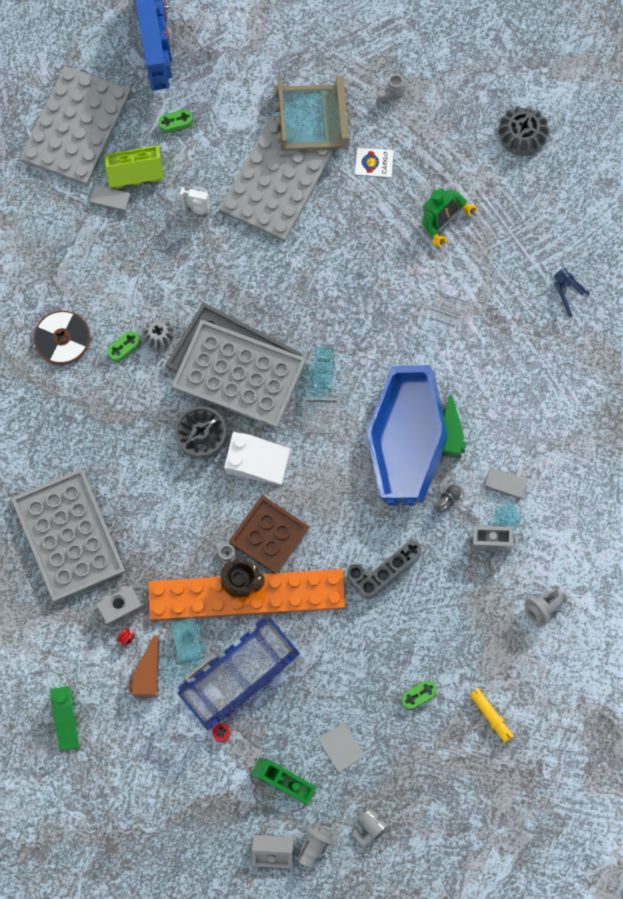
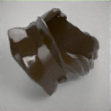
[220,560,265,597]

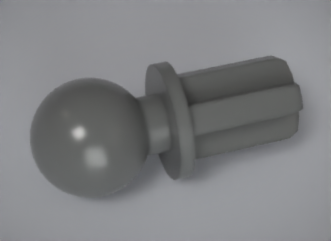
[434,485,461,513]

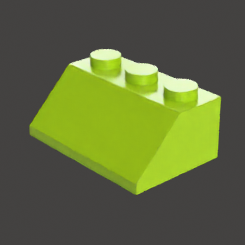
[105,145,164,189]

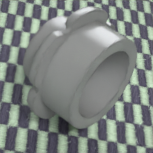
[217,544,236,563]

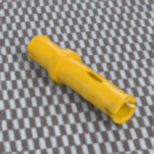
[469,688,514,744]

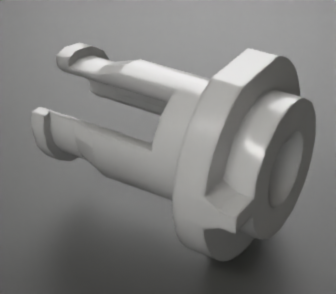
[525,585,568,628]
[295,822,335,869]

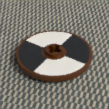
[34,310,90,365]

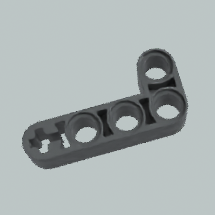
[347,541,421,600]

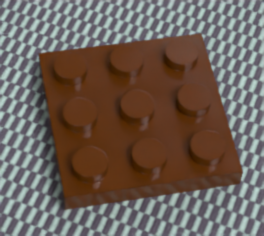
[229,495,310,574]

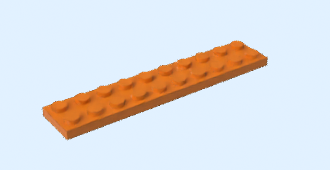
[148,569,345,621]

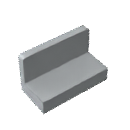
[251,835,294,869]

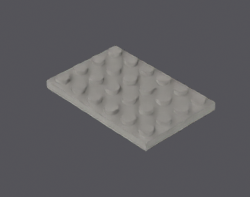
[20,66,131,186]
[219,118,335,242]
[171,319,306,429]
[11,468,126,603]

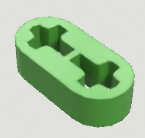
[158,110,193,133]
[108,331,140,362]
[402,681,437,710]

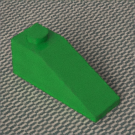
[441,395,467,459]
[50,686,80,751]
[250,757,317,805]

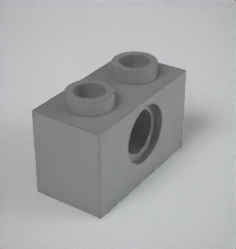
[472,526,513,551]
[96,585,144,628]

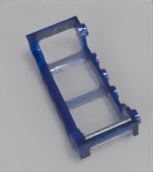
[177,617,300,732]

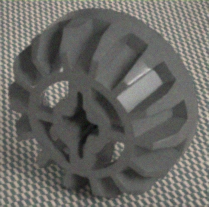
[498,105,549,156]
[175,406,227,459]

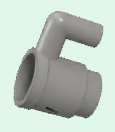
[378,74,405,103]
[351,809,388,848]

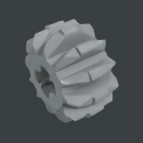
[143,317,175,350]

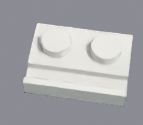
[180,187,211,214]

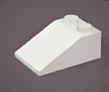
[224,432,290,486]

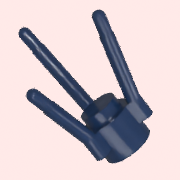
[554,268,590,317]

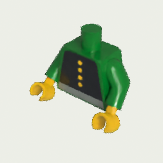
[422,188,478,248]

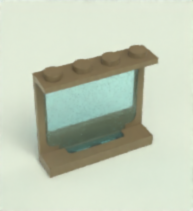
[274,76,349,151]

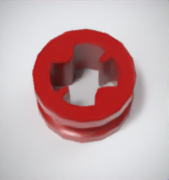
[116,628,135,648]
[212,723,231,743]

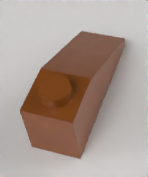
[129,636,160,698]

